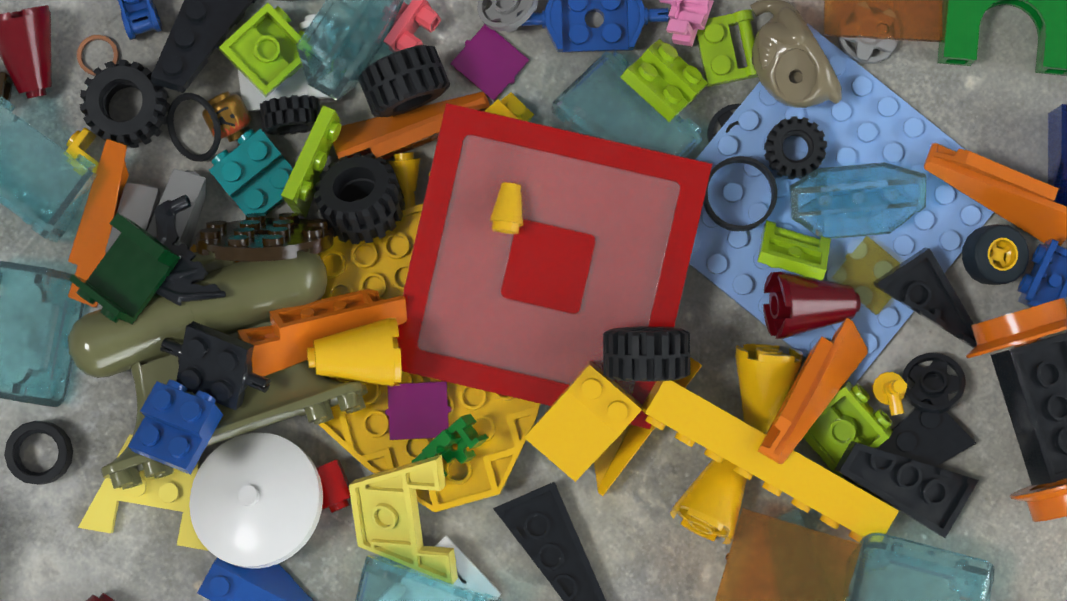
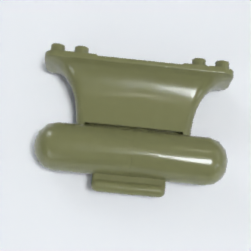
[68,248,368,490]

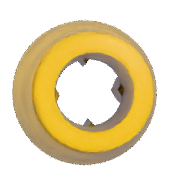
[489,182,523,234]

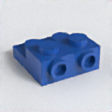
[128,380,223,475]

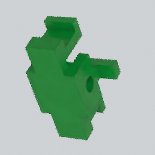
[412,414,489,477]

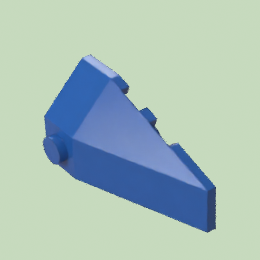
[197,557,314,601]

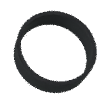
[703,156,777,231]

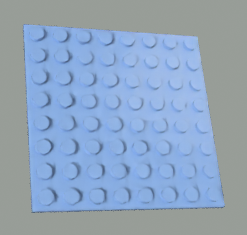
[689,23,994,386]

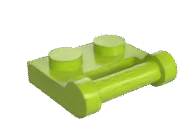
[696,9,758,87]
[757,220,831,281]

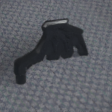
[154,195,226,306]

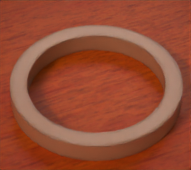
[77,35,119,76]

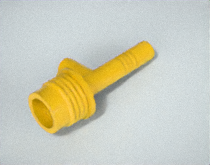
[872,372,907,416]

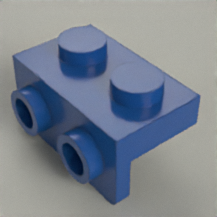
[1017,239,1067,307]

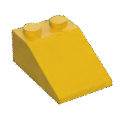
[524,361,642,482]

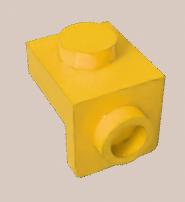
[64,127,99,181]

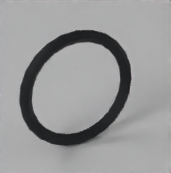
[167,93,221,162]

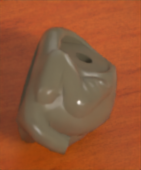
[750,0,842,108]

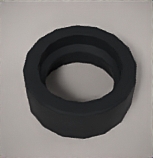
[4,421,73,485]

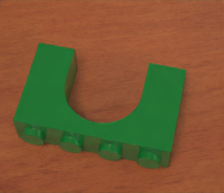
[937,0,1067,76]

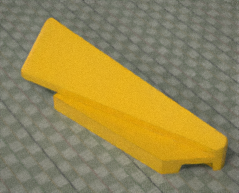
[594,357,702,496]

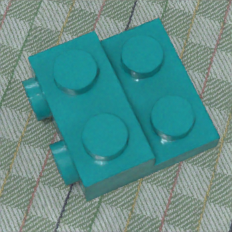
[209,129,293,215]

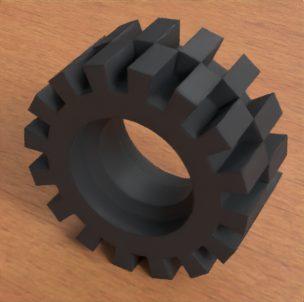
[260,95,320,135]
[764,116,827,180]

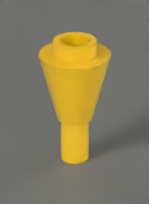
[388,152,421,208]

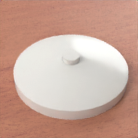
[189,432,323,569]

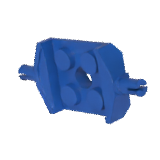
[522,0,669,52]

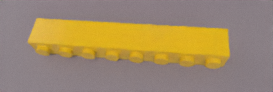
[642,380,899,546]

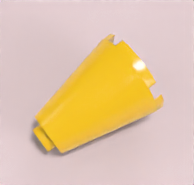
[307,318,401,386]
[735,344,803,434]
[670,459,747,544]

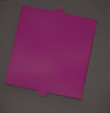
[450,24,529,101]
[385,382,451,440]

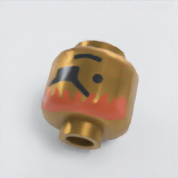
[202,91,252,142]

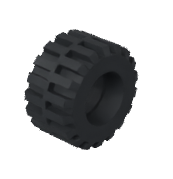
[358,45,450,117]
[80,60,170,148]
[314,153,405,244]
[603,327,690,381]

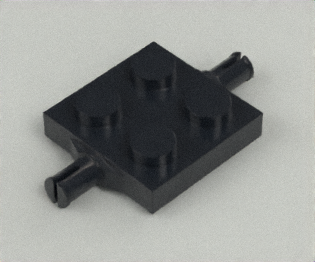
[160,321,271,410]

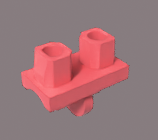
[383,0,441,53]

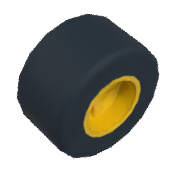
[962,224,1029,285]

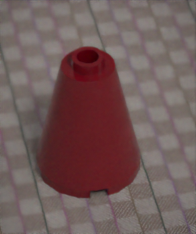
[0,5,52,99]
[763,272,861,339]

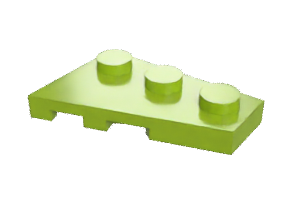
[281,105,342,218]

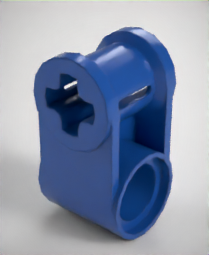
[118,0,163,40]

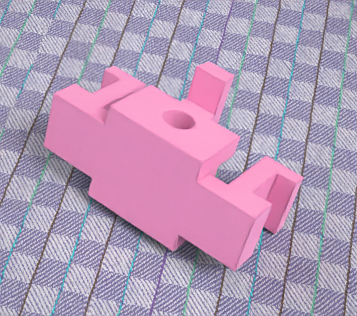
[659,0,714,47]

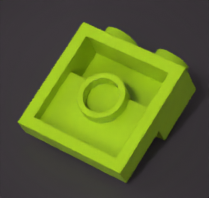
[219,2,314,97]
[620,39,708,122]
[803,381,893,477]

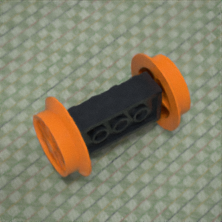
[966,298,1067,522]

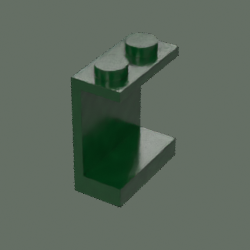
[69,212,181,325]

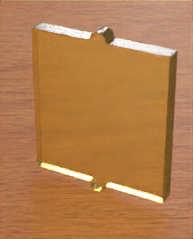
[831,236,900,315]

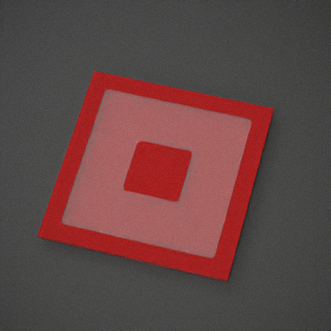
[394,103,712,429]

